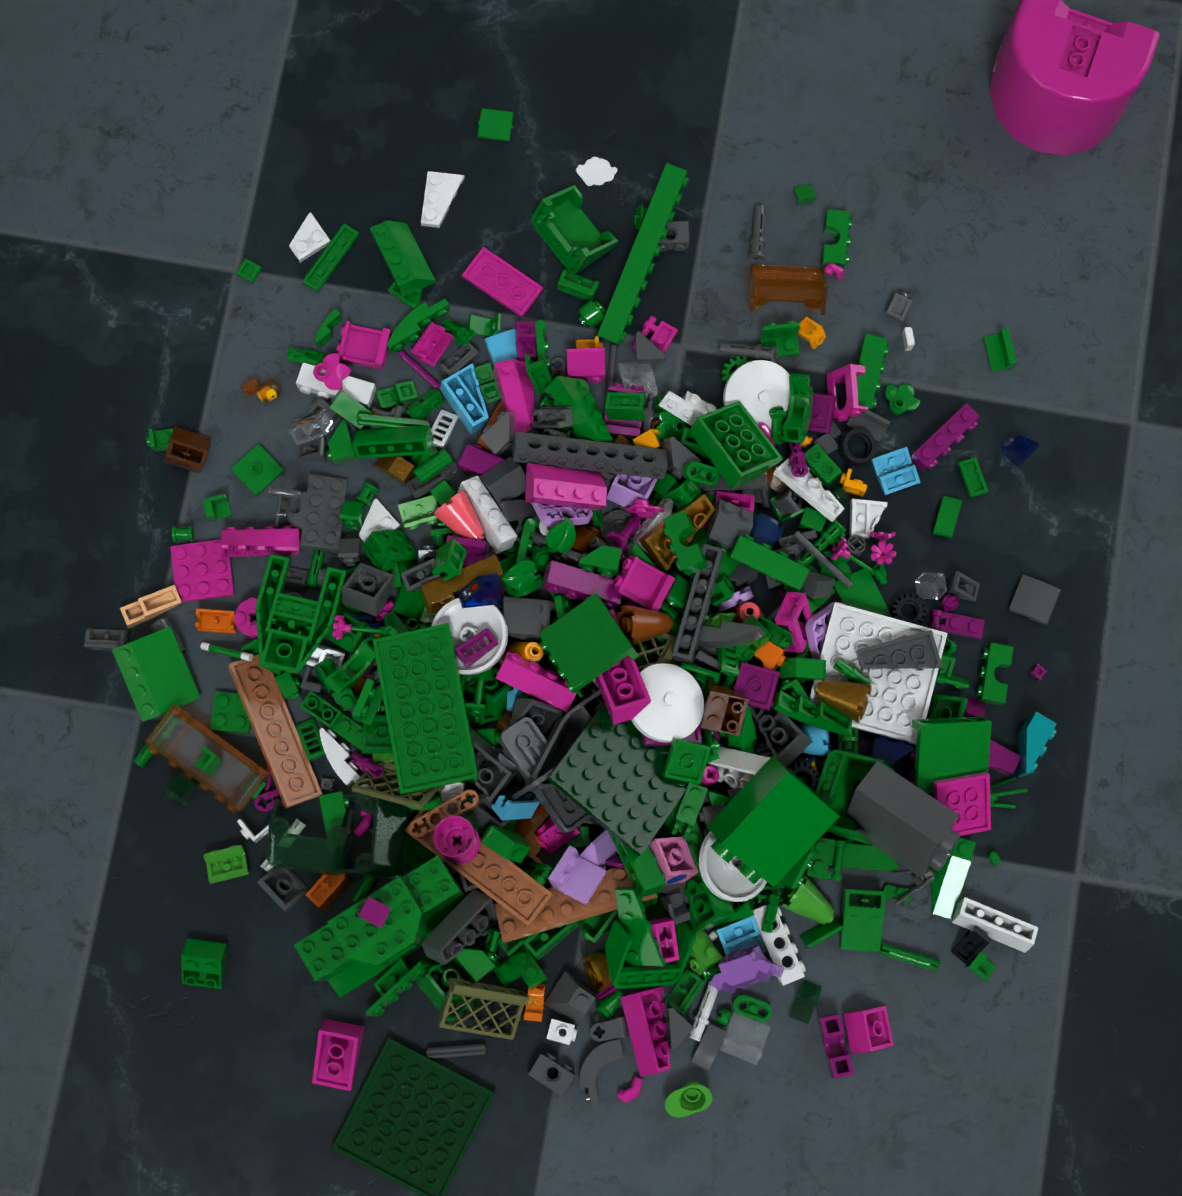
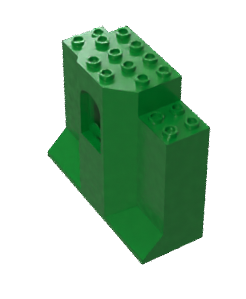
[294,855,466,998]

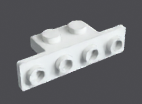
[659,391,717,426]

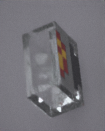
[288,408,335,446]

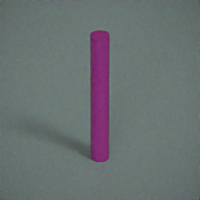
[398,350,441,392]

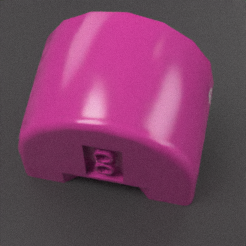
[989,0,1160,156]

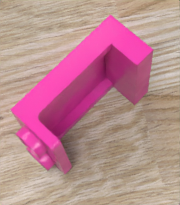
[336,321,392,370]
[612,555,675,611]

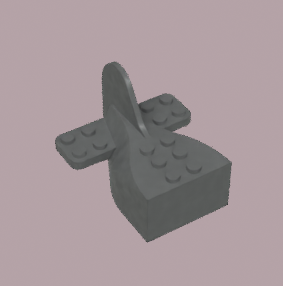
[499,690,604,833]

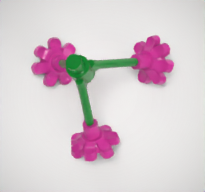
[830,531,896,585]
[332,600,397,666]

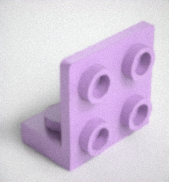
[548,845,607,905]

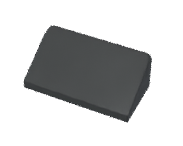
[284,567,309,594]

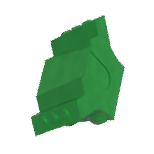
[411,956,479,1022]

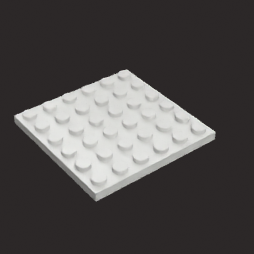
[809,602,947,745]

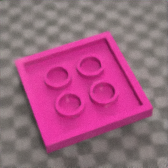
[170,539,235,603]
[933,772,991,836]

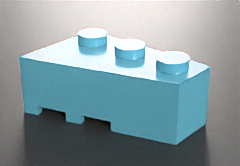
[440,363,489,435]

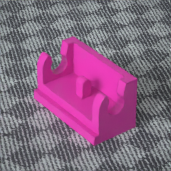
[410,322,454,367]

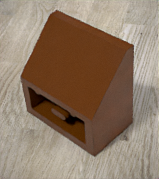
[163,426,211,474]
[700,684,749,736]

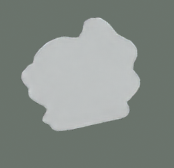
[576,157,617,186]

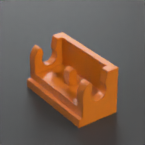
[195,609,237,634]
[305,865,351,911]

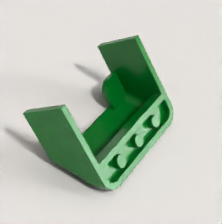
[815,750,894,845]
[605,920,696,989]

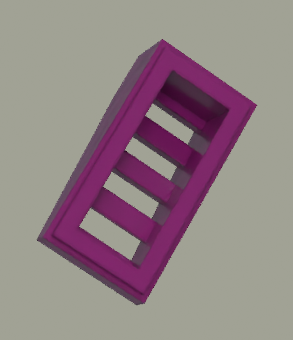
[455,628,499,669]

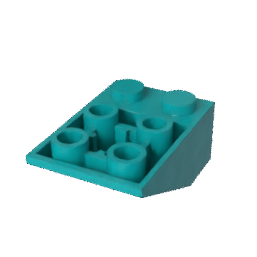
[1017,712,1057,778]

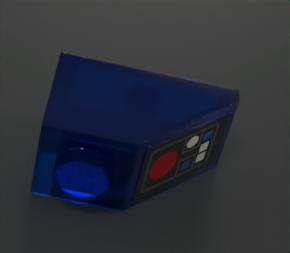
[458,573,502,608]

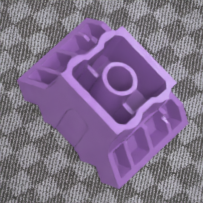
[710,944,785,994]

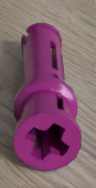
[789,442,809,477]

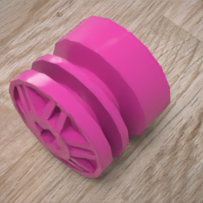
[433,816,481,865]

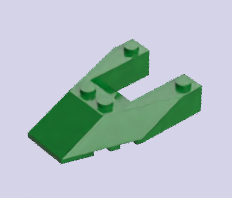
[255,554,346,674]

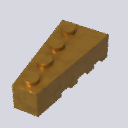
[639,494,715,571]
[421,555,503,615]

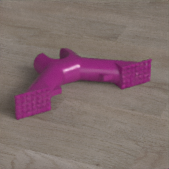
[606,514,641,564]

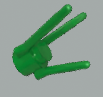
[990,777,1027,809]

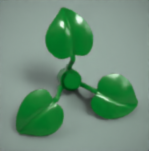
[501,517,576,598]

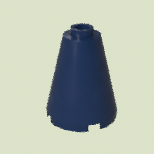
[742,513,784,568]

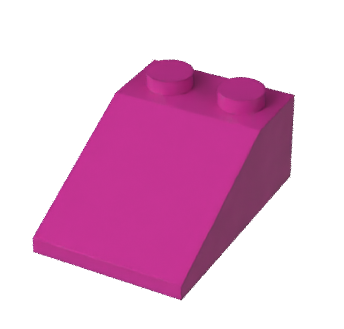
[312,1019,364,1091]

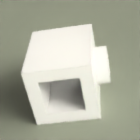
[546,1019,578,1045]

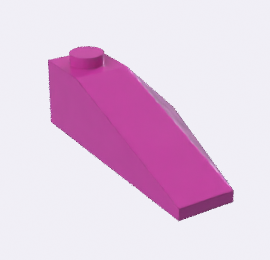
[493,359,534,436]

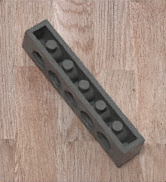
[672,544,724,665]

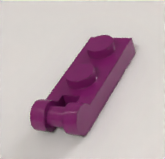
[929,609,985,640]

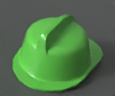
[665,1081,713,1118]

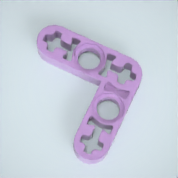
[525,490,593,527]
[805,602,845,659]

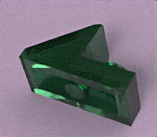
[789,979,822,1024]

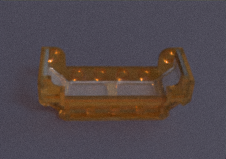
[145,704,271,813]

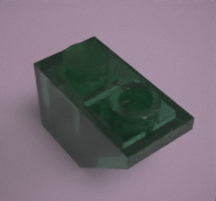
[162,773,199,805]

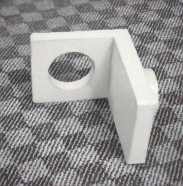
[237,819,275,843]

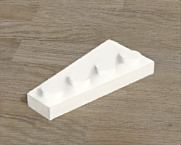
[773,458,845,522]

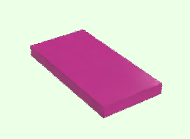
[462,247,544,318]

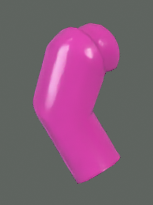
[824,263,844,280]
[354,807,374,837]
[617,1077,643,1103]

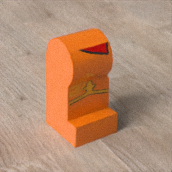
[524,984,545,1022]

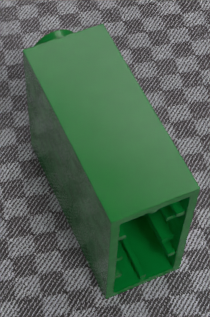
[707,756,840,887]

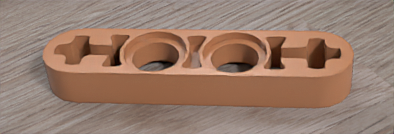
[409,790,480,839]

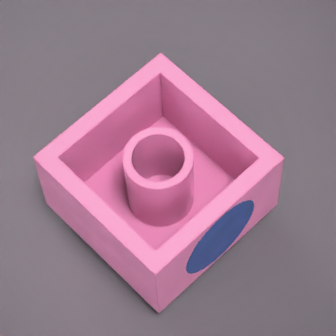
[649,836,698,885]

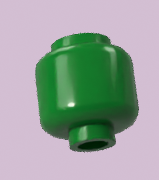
[578,300,606,328]

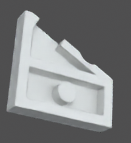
[289,213,331,262]
[358,498,400,543]
[849,499,887,539]

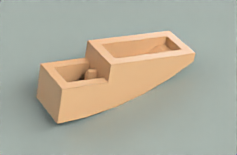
[120,585,182,629]

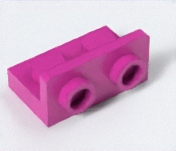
[534,817,580,855]

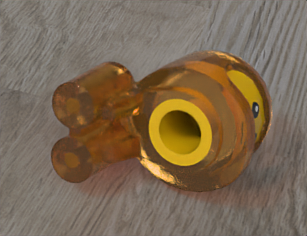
[241,378,281,406]

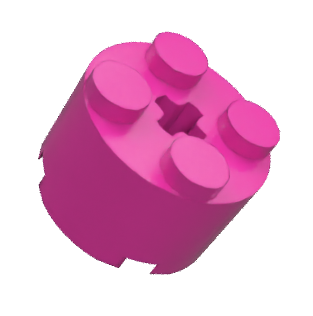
[234,598,258,640]

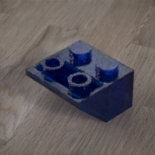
[867,736,914,766]

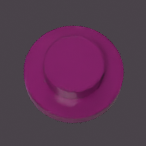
[941,594,959,612]

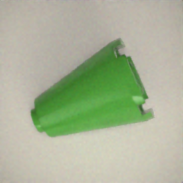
[779,874,835,925]

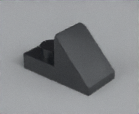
[951,926,991,965]

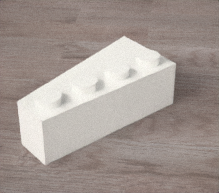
[706,747,770,790]

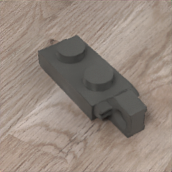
[406,461,459,499]

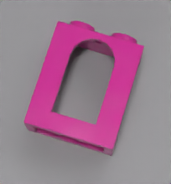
[826,364,868,421]
[775,591,812,653]

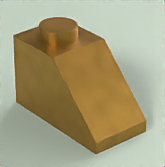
[374,456,415,486]

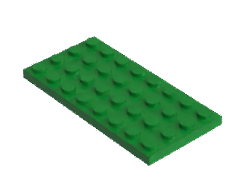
[372,623,479,795]

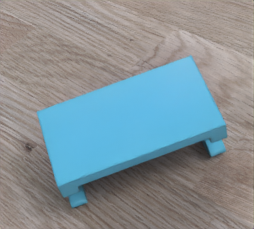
[491,794,540,820]

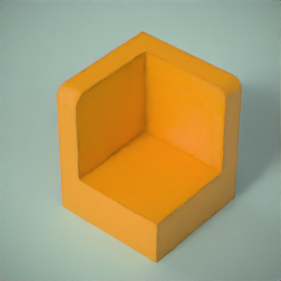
[633,429,660,448]

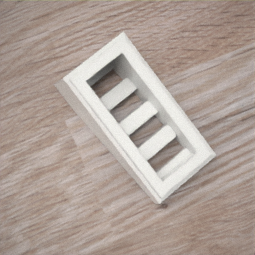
[431,409,459,450]

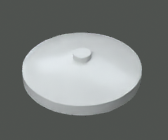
[723,360,791,430]
[431,596,508,675]
[631,663,704,742]
[699,831,767,902]

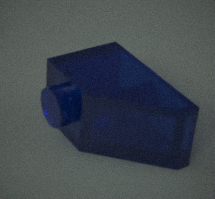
[1002,435,1040,468]

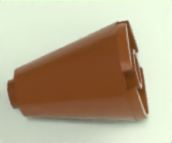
[617,605,673,644]

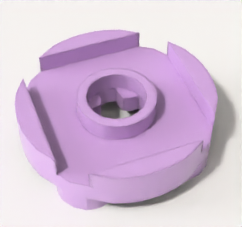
[717,586,754,612]

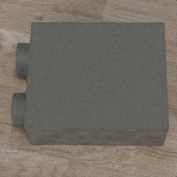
[845,761,961,878]

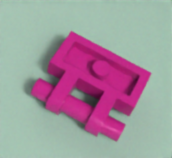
[632,316,678,354]

